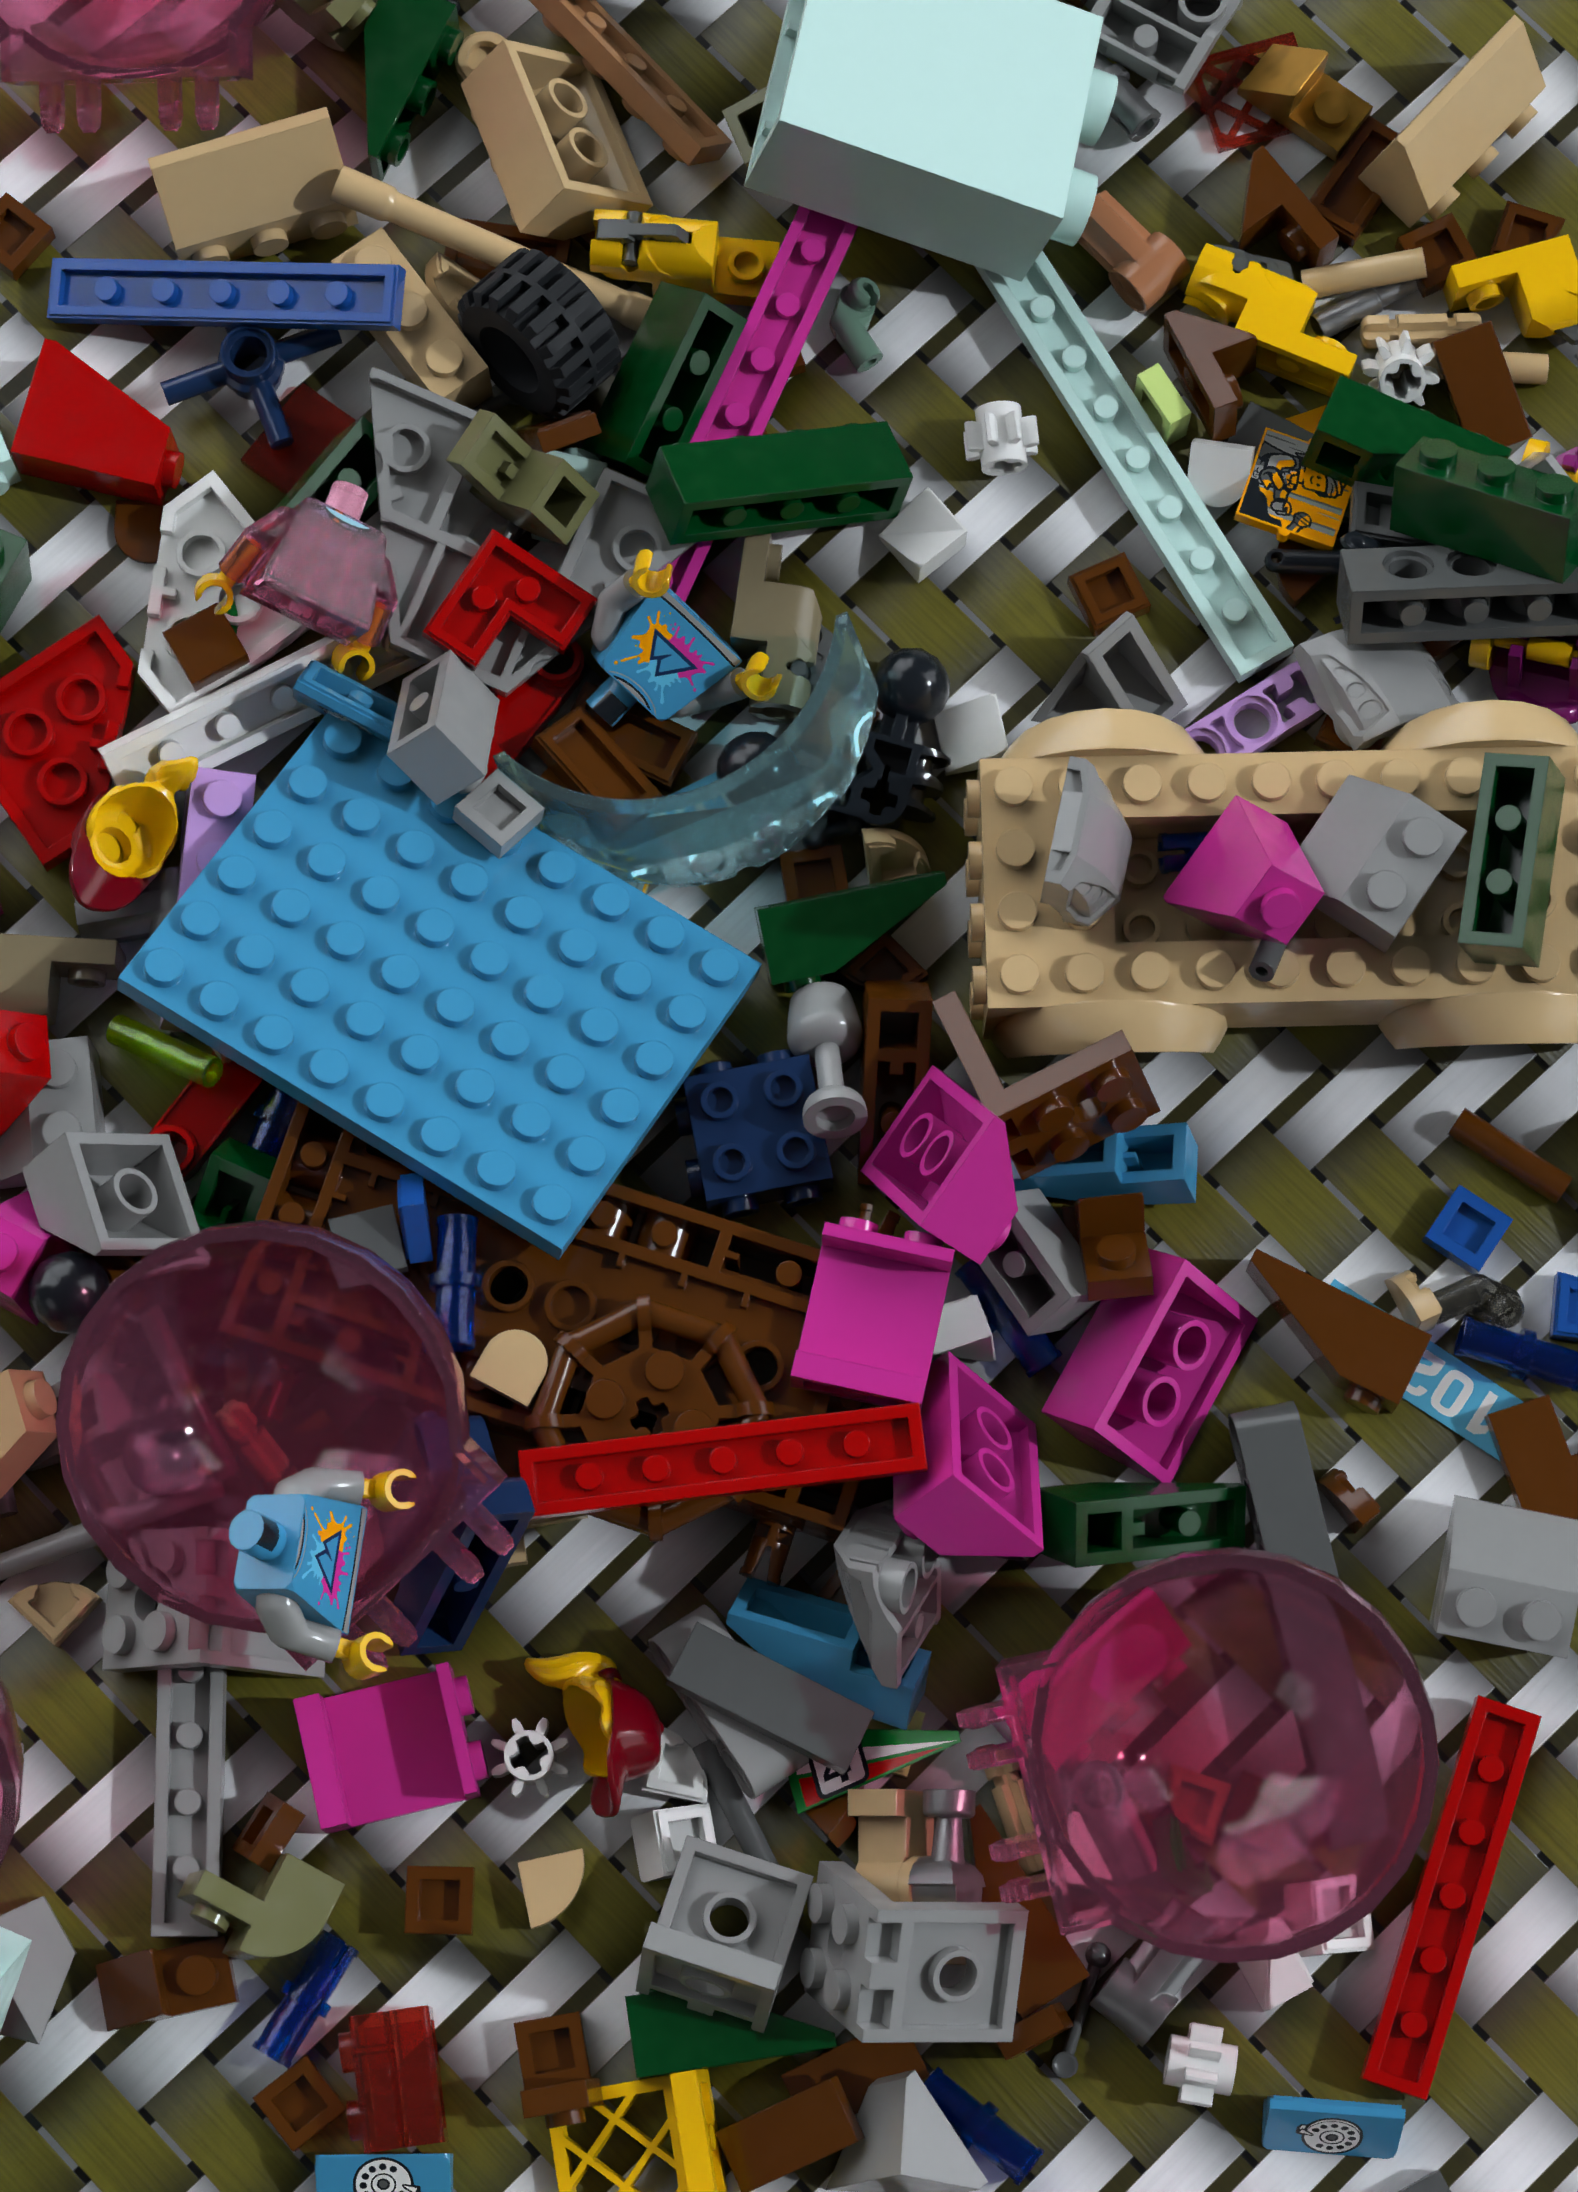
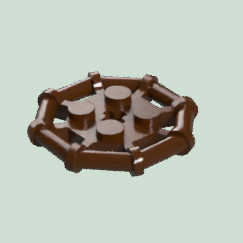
[524,1294,775,1542]

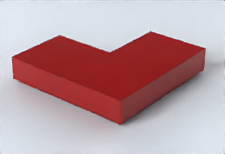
[422,529,598,671]

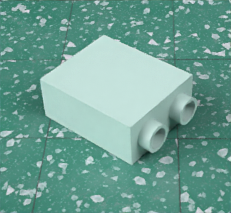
[744,0,1118,282]

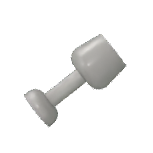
[787,981,868,1139]

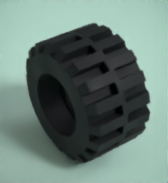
[457,248,621,419]

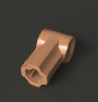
[1078,190,1190,313]

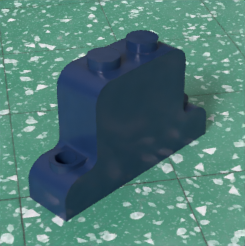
[382,1410,535,1656]

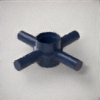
[160,325,342,450]

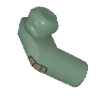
[829,277,883,373]

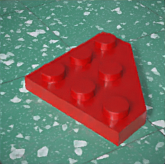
[0,614,136,872]

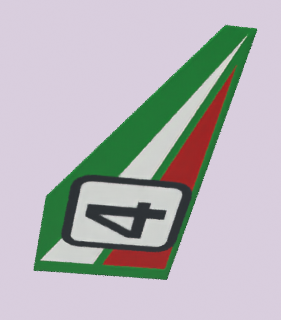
[788,1729,962,1814]

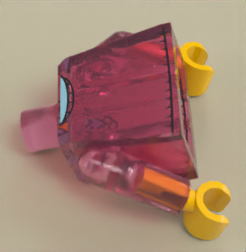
[194,481,398,681]

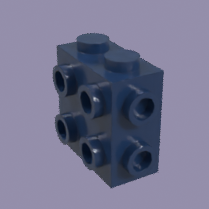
[673,1049,833,1219]

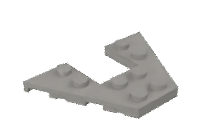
[369,366,697,698]

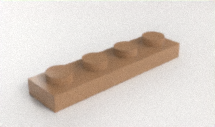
[529,0,732,166]

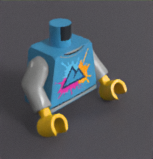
[586,549,783,727]
[229,1467,416,1680]

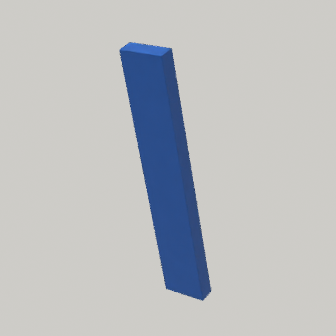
[47,258,406,331]

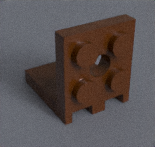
[932,990,1161,1180]

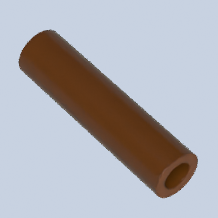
[1448,1108,1573,1204]

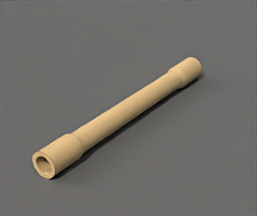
[330,165,653,332]

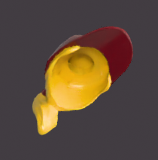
[69,756,198,912]
[524,1652,664,1818]

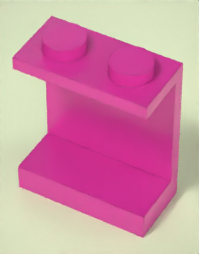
[790,1217,955,1411]
[293,1662,490,1834]

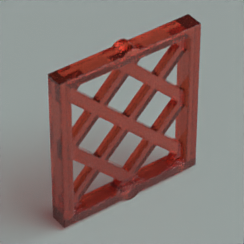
[1194,32,1298,154]

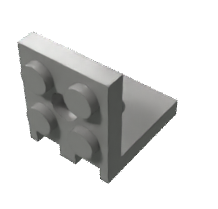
[102,1529,325,1679]
[636,1835,814,2033]
[800,1861,1029,2043]

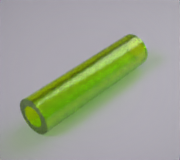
[106,1014,223,1088]

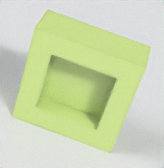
[1134,363,1192,446]

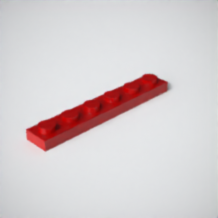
[518,1402,928,1520]
[1359,1695,1542,2101]

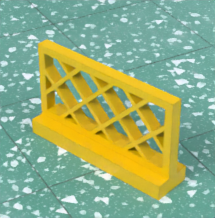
[549,2069,728,2192]

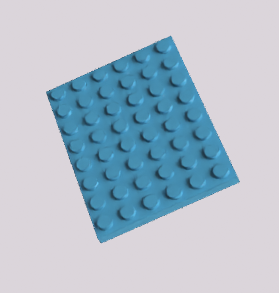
[117,713,762,1260]

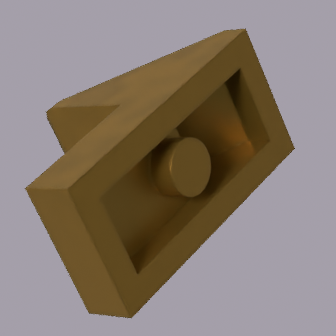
[1237,44,1373,161]

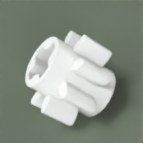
[1361,330,1440,407]
[963,400,1040,476]
[491,1718,570,1798]
[1163,2022,1238,2108]

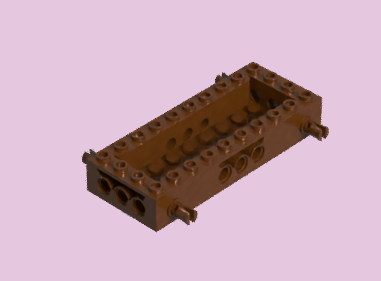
[216,1101,901,1587]

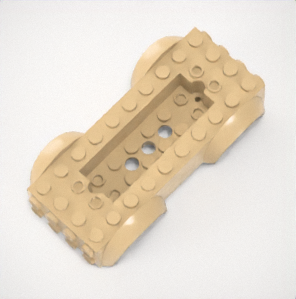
[963,700,1578,1058]

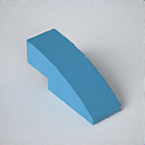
[1010,1122,1198,1205]
[726,1577,932,1730]

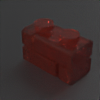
[338,2005,449,2154]

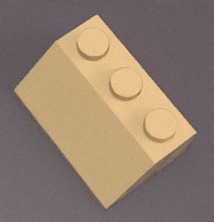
[1358,15,1546,228]
[460,39,653,241]
[147,107,359,261]

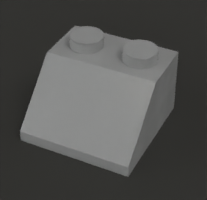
[1300,774,1467,953]
[0,1036,106,1189]
[22,1132,206,1256]
[1429,1495,1578,1659]

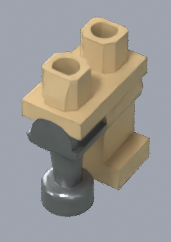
[848,1789,986,1965]

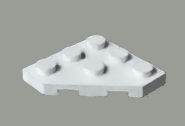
[137,470,327,714]

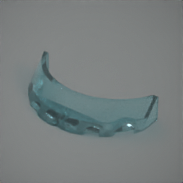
[493,611,878,888]

